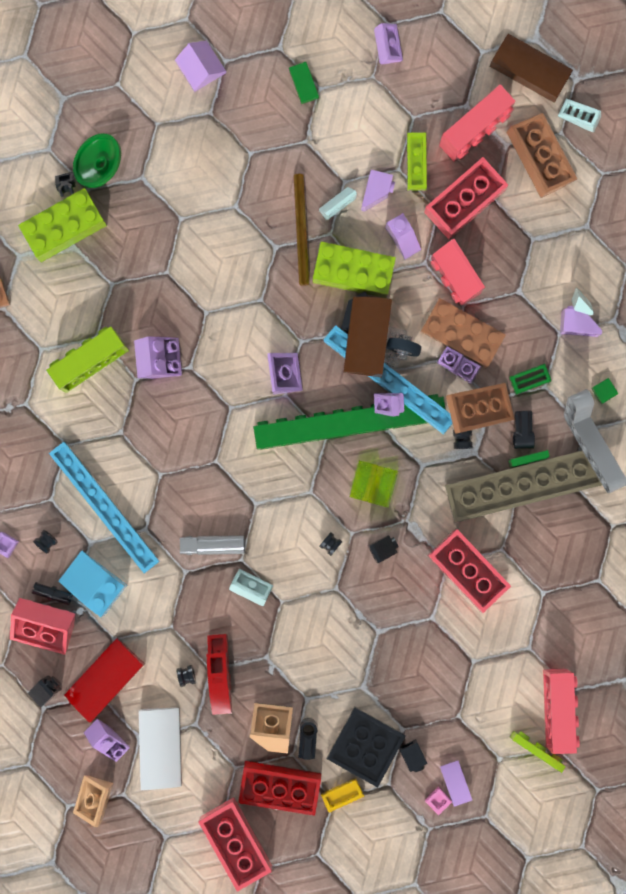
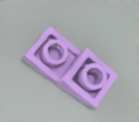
[437,347,481,384]
[440,761,472,807]

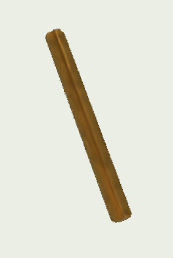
[294,173,309,286]

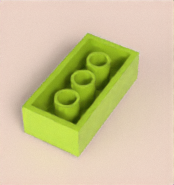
[18,188,107,263]
[313,242,396,298]
[46,327,129,393]

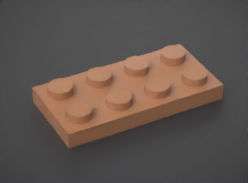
[421,298,506,369]
[446,383,515,434]

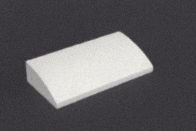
[139,708,181,790]

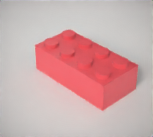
[439,84,516,162]
[424,157,508,240]
[427,529,511,613]
[543,669,580,754]
[198,797,272,892]

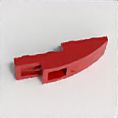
[206,634,232,715]

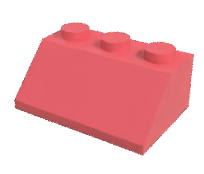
[431,239,485,306]
[10,598,75,655]

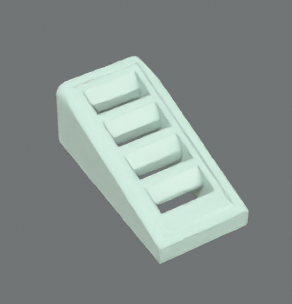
[558,98,601,132]

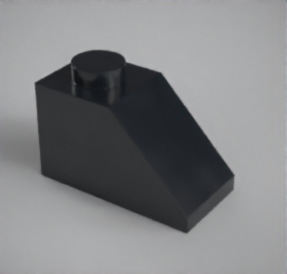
[367,535,399,563]

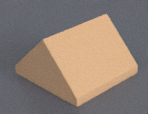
[73,775,113,827]

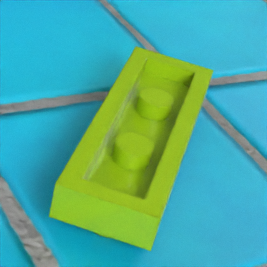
[407,133,427,190]
[510,731,566,773]

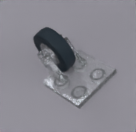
[384,326,422,368]

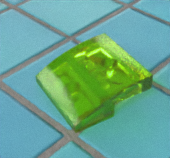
[349,460,399,508]

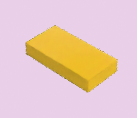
[321,778,364,813]

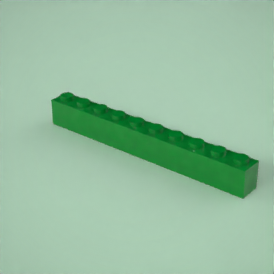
[253,394,446,450]

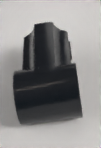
[513,411,535,449]
[298,718,318,760]

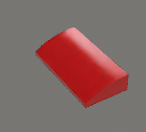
[64,638,145,723]
[238,761,322,816]

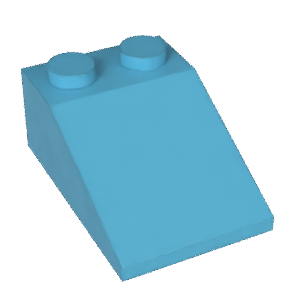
[58,551,128,617]

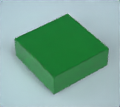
[591,378,619,404]

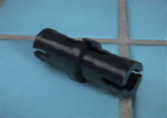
[32,582,73,605]

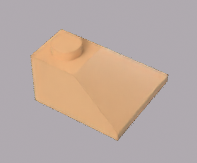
[250,703,293,753]

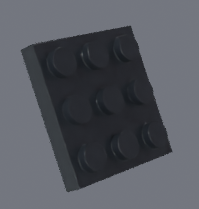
[326,706,406,788]

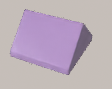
[175,40,226,92]
[267,353,303,395]

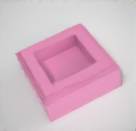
[425,786,452,815]

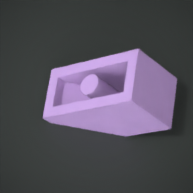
[361,170,395,212]
[386,213,421,260]
[560,306,602,337]

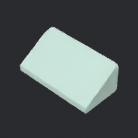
[319,187,357,220]
[572,288,594,315]
[229,569,273,606]

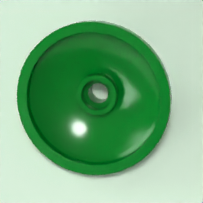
[73,133,122,188]

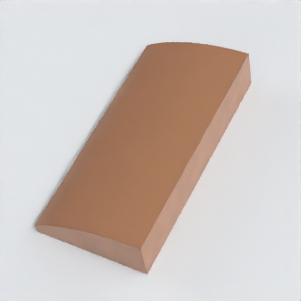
[506,113,577,198]

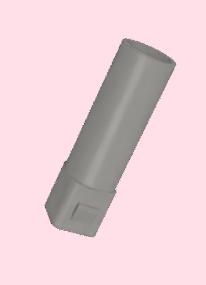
[180,535,245,555]

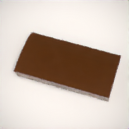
[489,34,573,103]
[343,297,392,378]

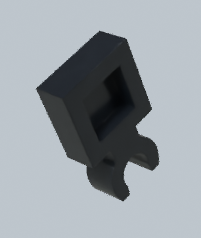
[55,172,76,197]

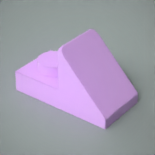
[374,393,404,416]

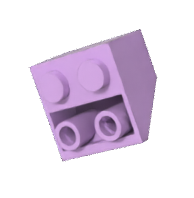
[134,336,182,379]

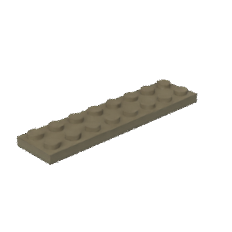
[445,451,602,523]

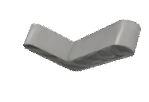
[564,389,626,493]

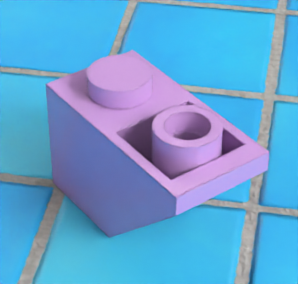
[84,719,130,762]

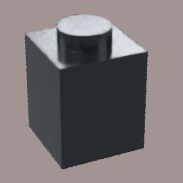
[399,739,427,773]

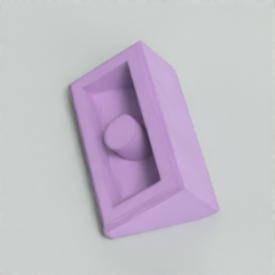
[374,23,403,64]

